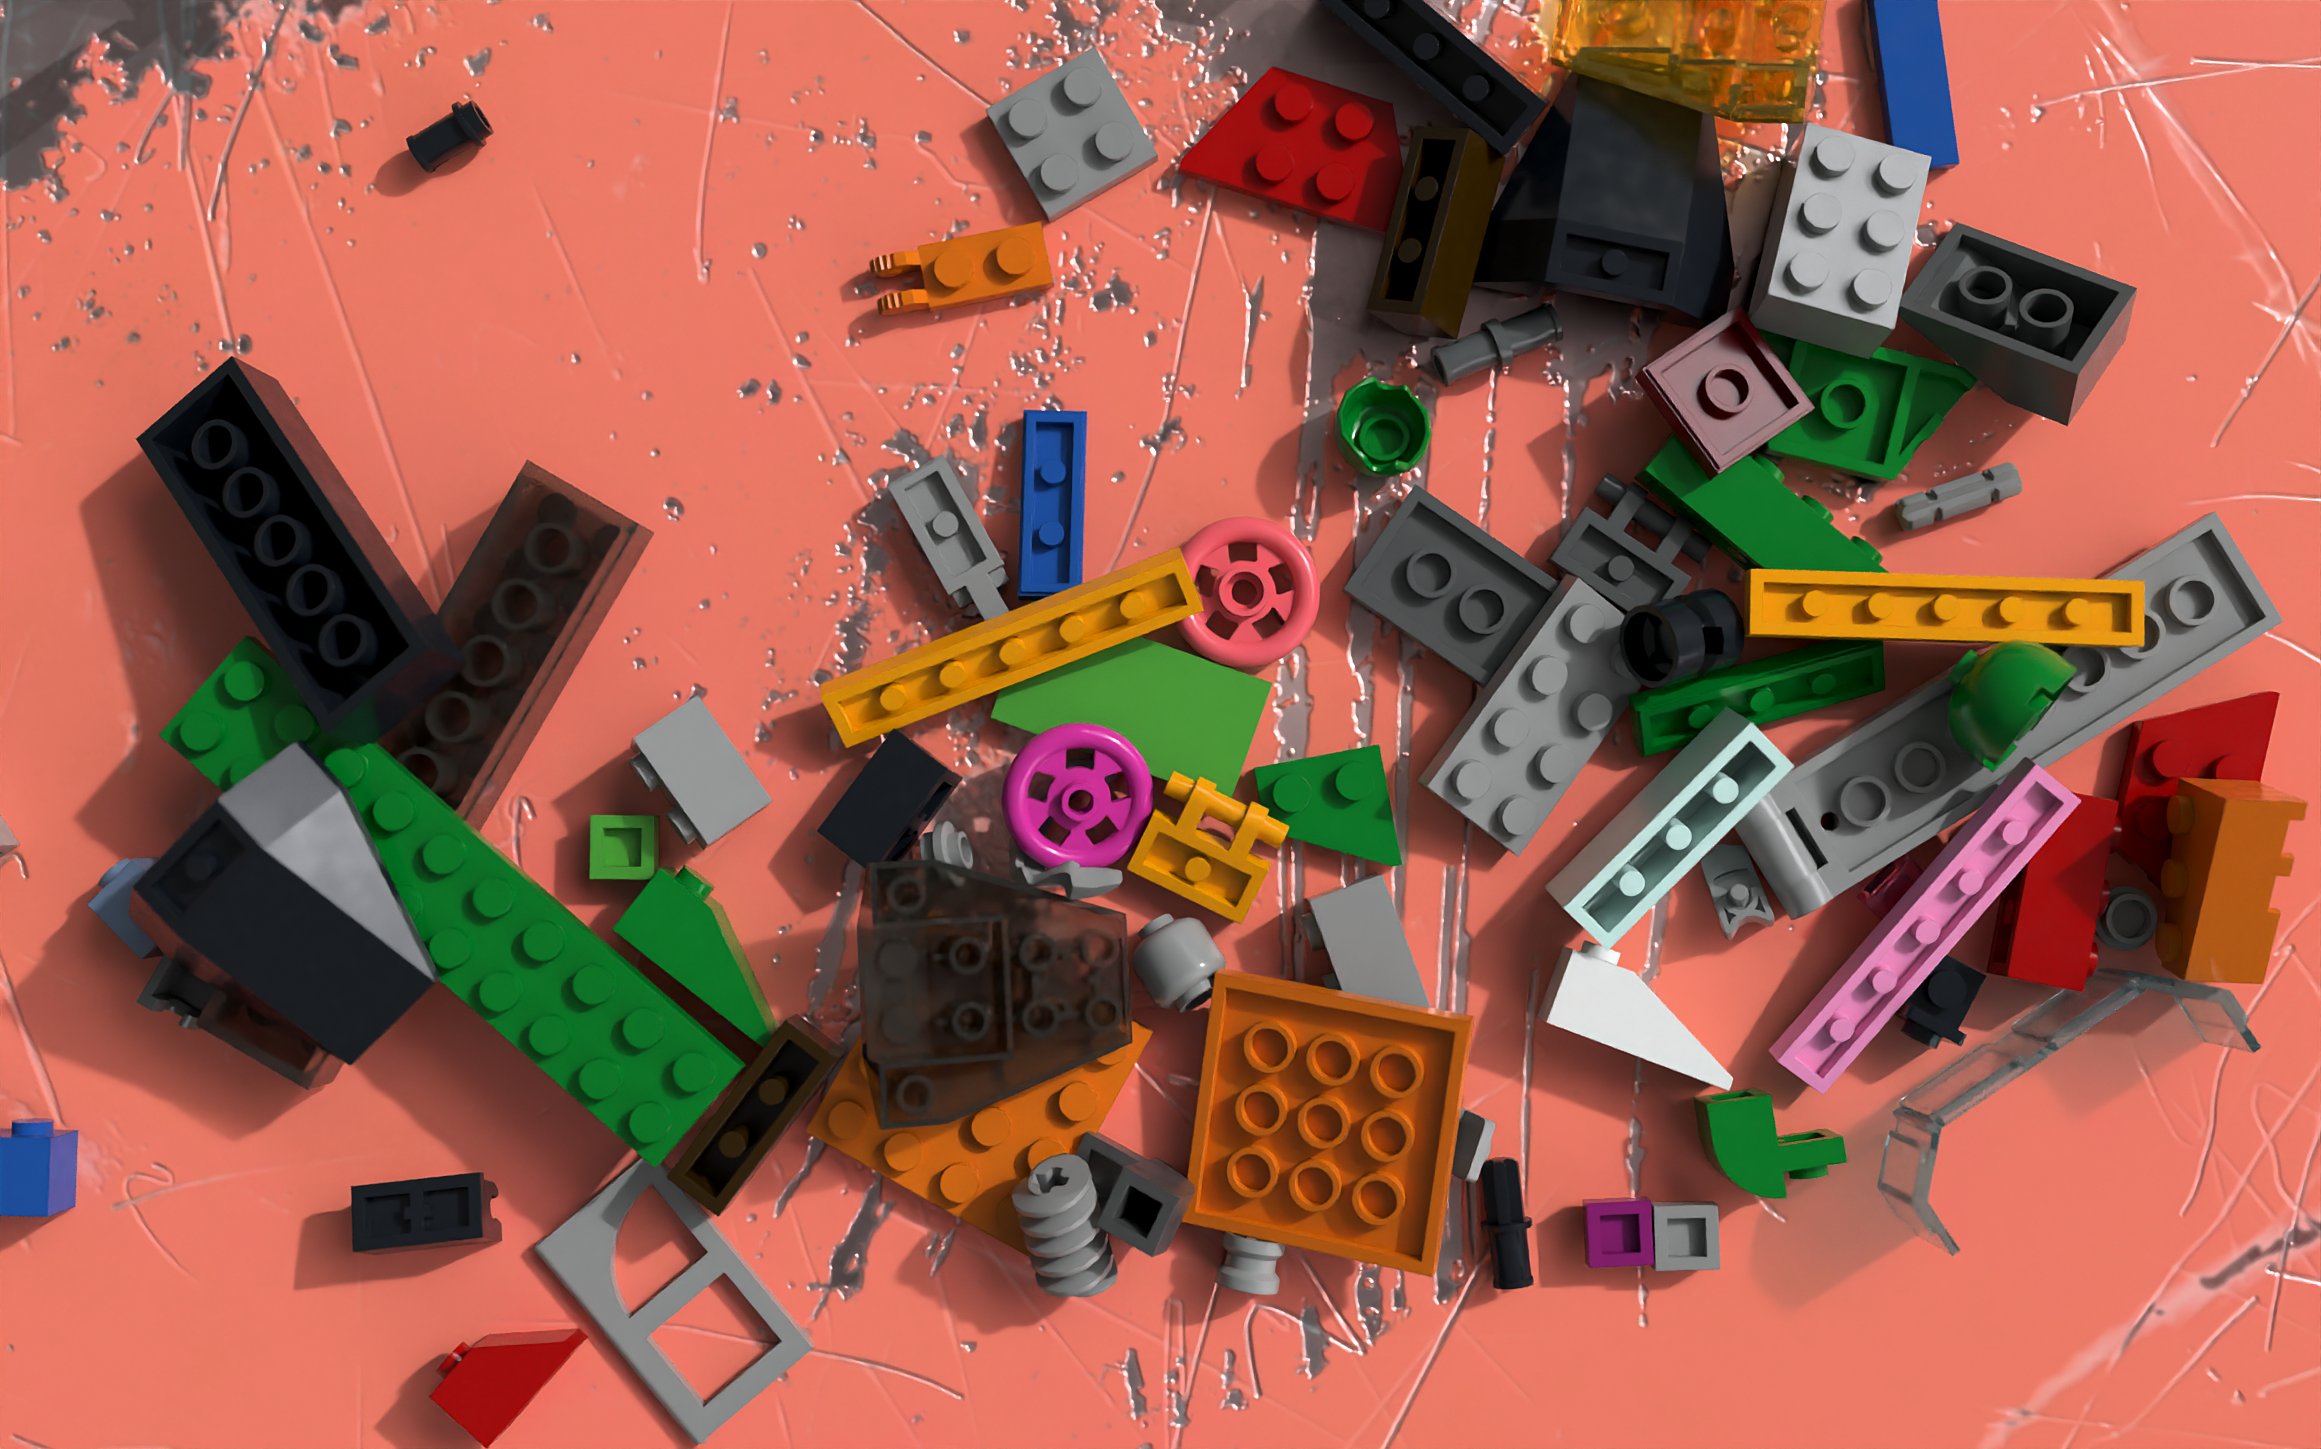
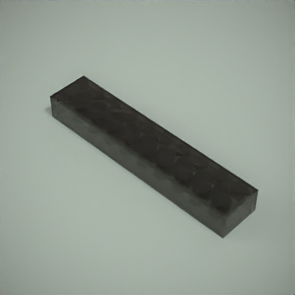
[195,460,655,1090]

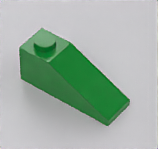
[612,865,780,1048]

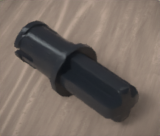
[1481,1157,1534,1289]

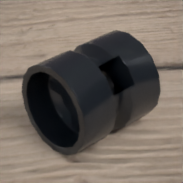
[1619,588,1745,688]

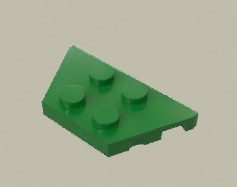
[1744,312,1978,484]

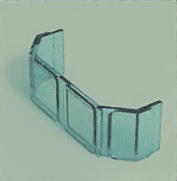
[1877,967,2262,1256]

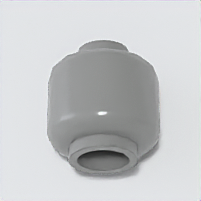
[1131,914,1226,1013]

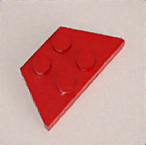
[1179,66,1404,239]
[2115,691,2280,892]

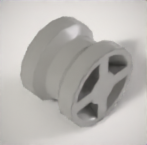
[1215,1231,1286,1295]

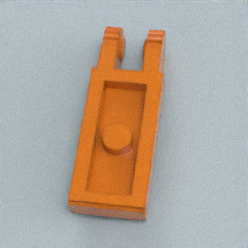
[869,221,1054,316]

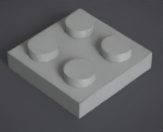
[985,46,1158,223]

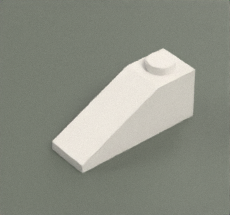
[1537,940,1733,1091]

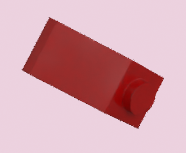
[429,1328,588,1449]

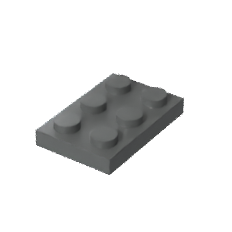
[1342,484,1560,688]

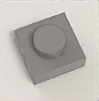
[1651,1201,1720,1271]

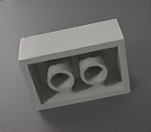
[1747,122,1932,359]

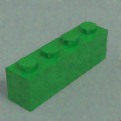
[1633,431,1889,573]

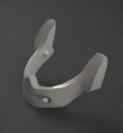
[1009,759,1123,900]

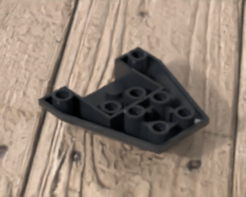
[1473,49,1735,330]
[128,739,441,1066]

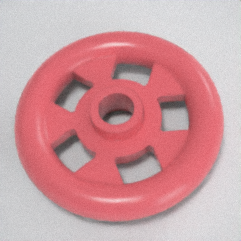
[1174,517,1320,668]

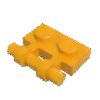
[1127,771,1290,925]

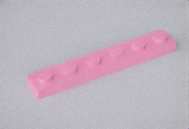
[1768,756,2081,1095]

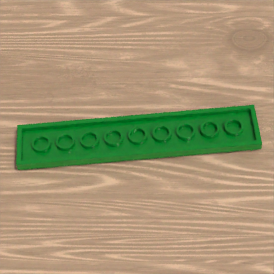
[159,635,746,1168]

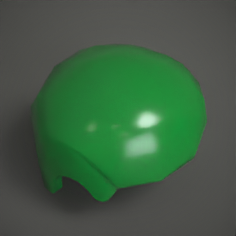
[1334,377,1432,478]

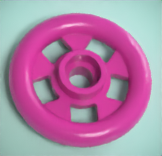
[1001,723,1154,869]

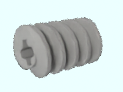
[1012,1153,1118,1298]

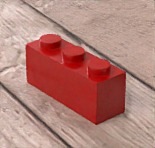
[1986,792,2122,992]

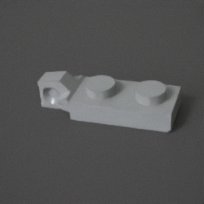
[887,454,1011,621]

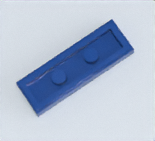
[1867,0,1959,172]
[1018,410,1087,601]

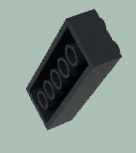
[136,356,468,746]

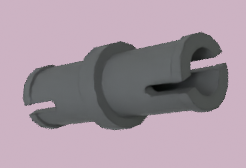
[1430,302,1563,387]

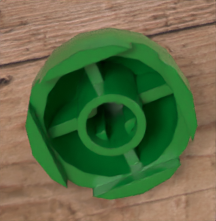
[1946,639,2078,773]

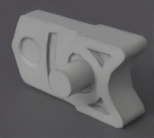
[1701,844,1774,940]

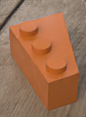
[2155,778,2309,984]

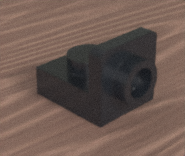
[1894,955,1986,1049]

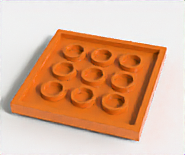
[805,907,1153,1257]
[1181,968,1475,1277]

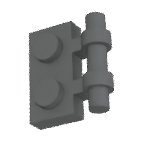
[1547,472,1713,615]

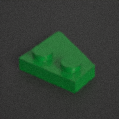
[1253,744,1402,866]

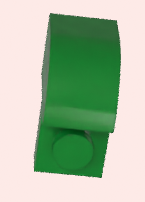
[1693,1088,1847,1199]

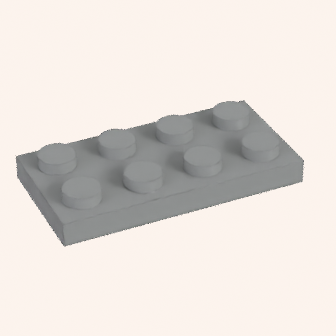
[1417,574,1643,857]

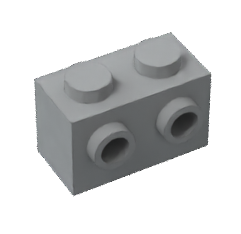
[628,695,772,850]

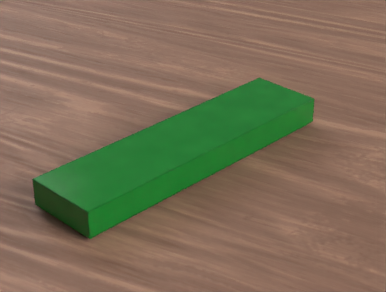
[1628,639,1885,758]

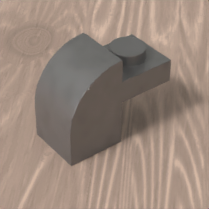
[1075,1131,1195,1257]

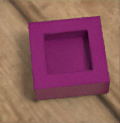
[1582,1196,1654,1268]

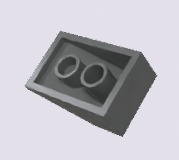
[1898,222,2137,426]

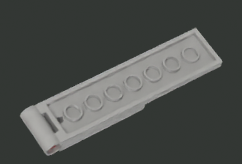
[1734,512,2283,920]

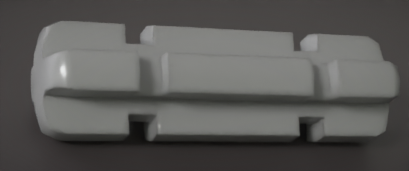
[1894,462,2023,531]

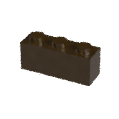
[1366,126,1506,340]
[666,1014,847,1217]

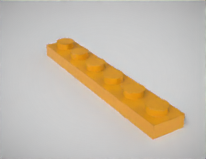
[820,546,1204,748]
[1744,569,2145,648]

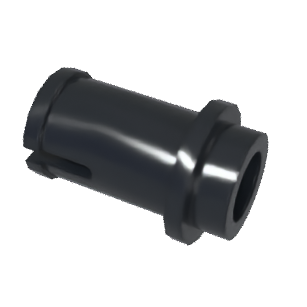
[406,100,494,173]

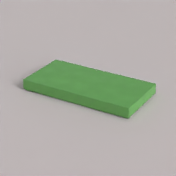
[990,601,1272,798]

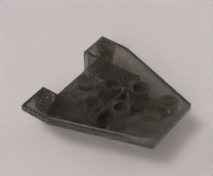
[857,859,1133,1130]

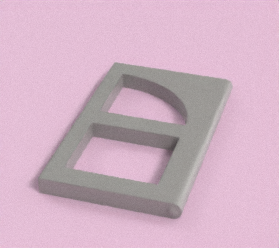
[534,1158,815,1446]

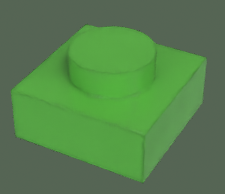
[589,815,659,880]

